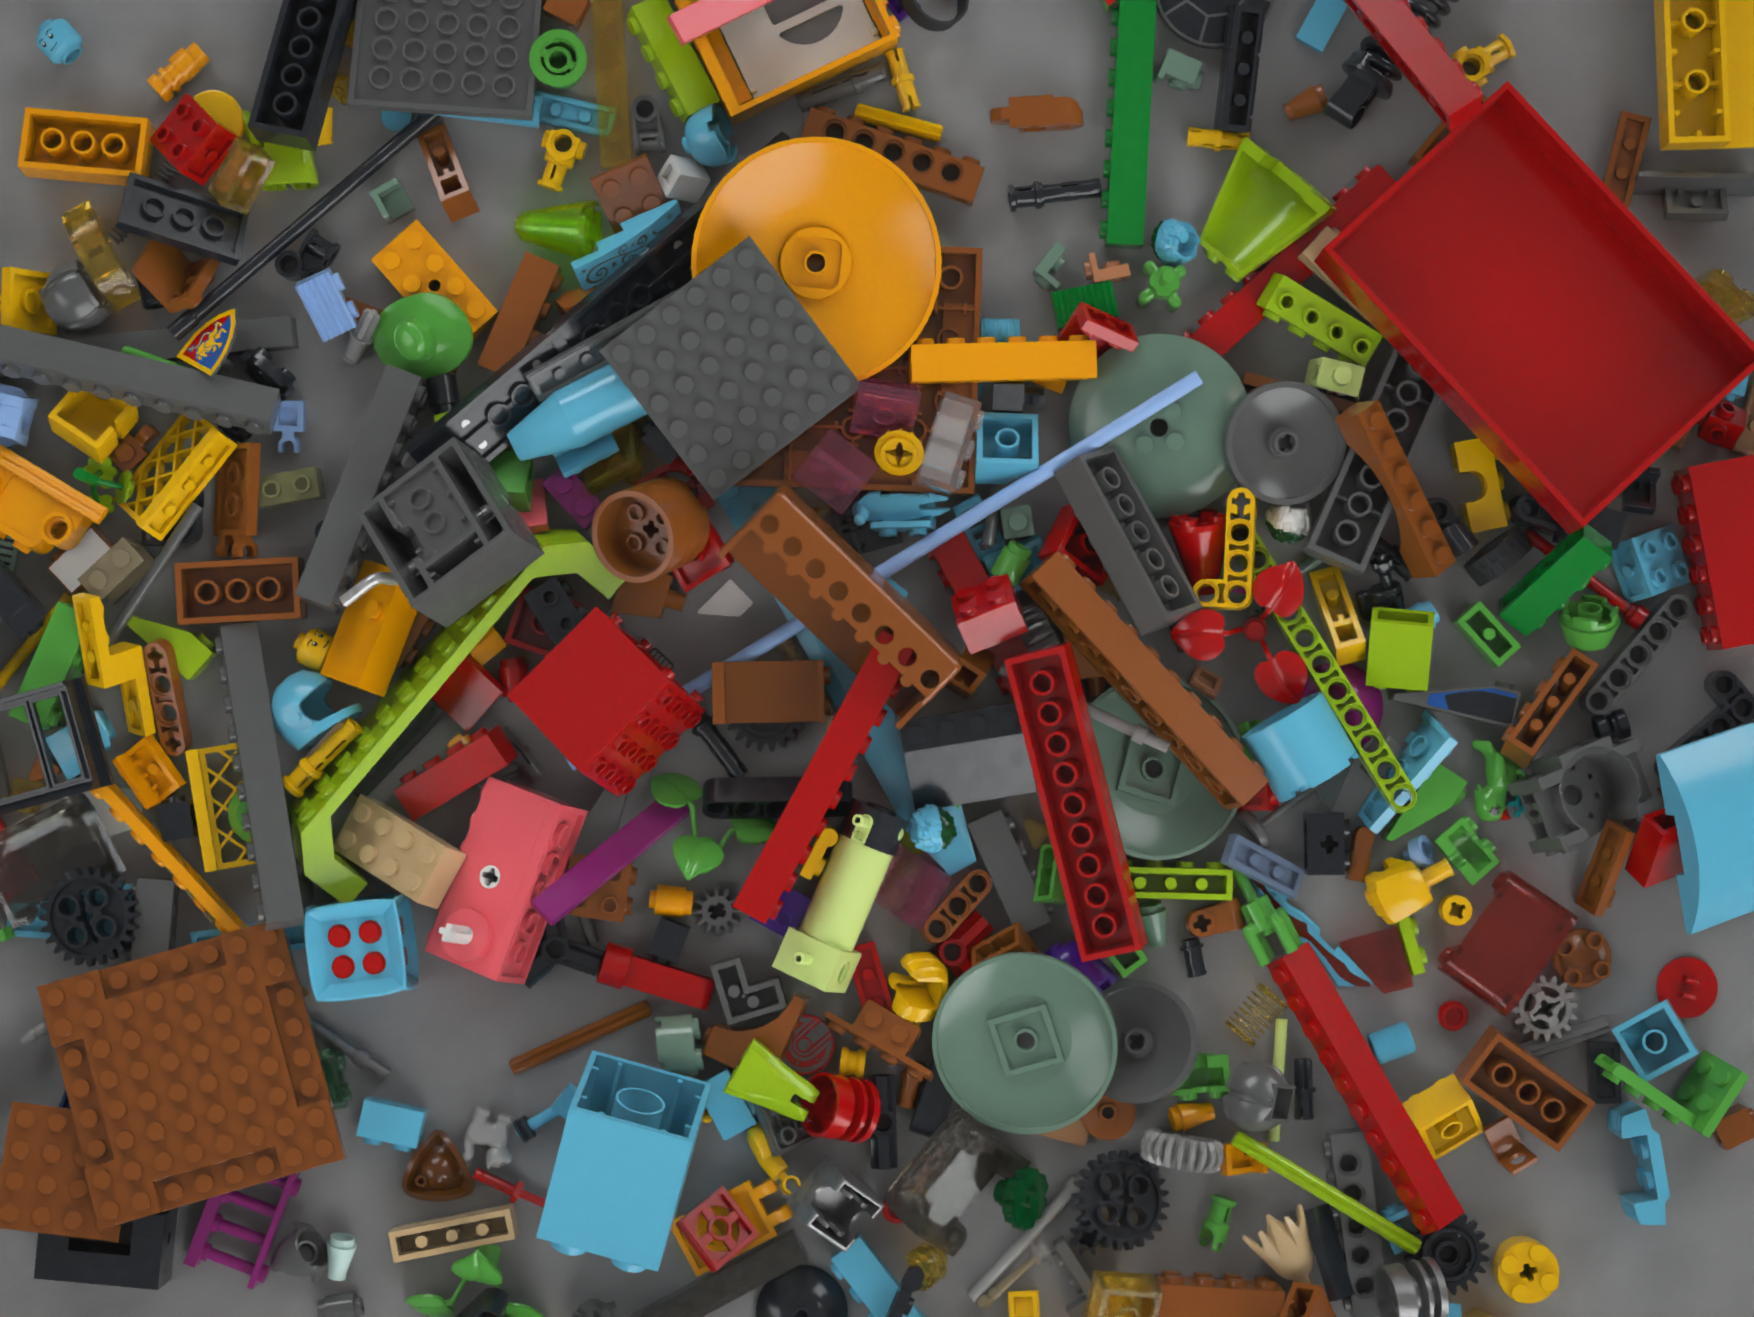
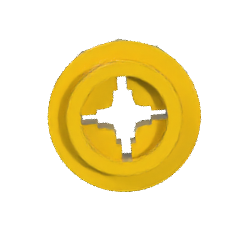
[874,428,924,476]

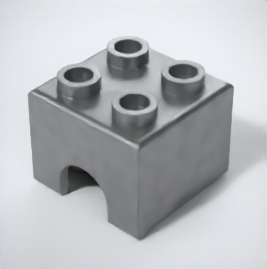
[787,1156,885,1253]

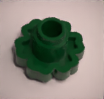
[993,1166,1049,1231]

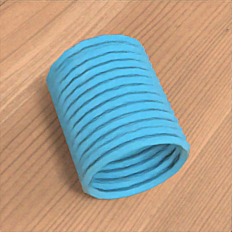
[980,317,1020,342]
[1367,1021,1416,1065]

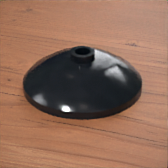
[756,1265,848,1317]

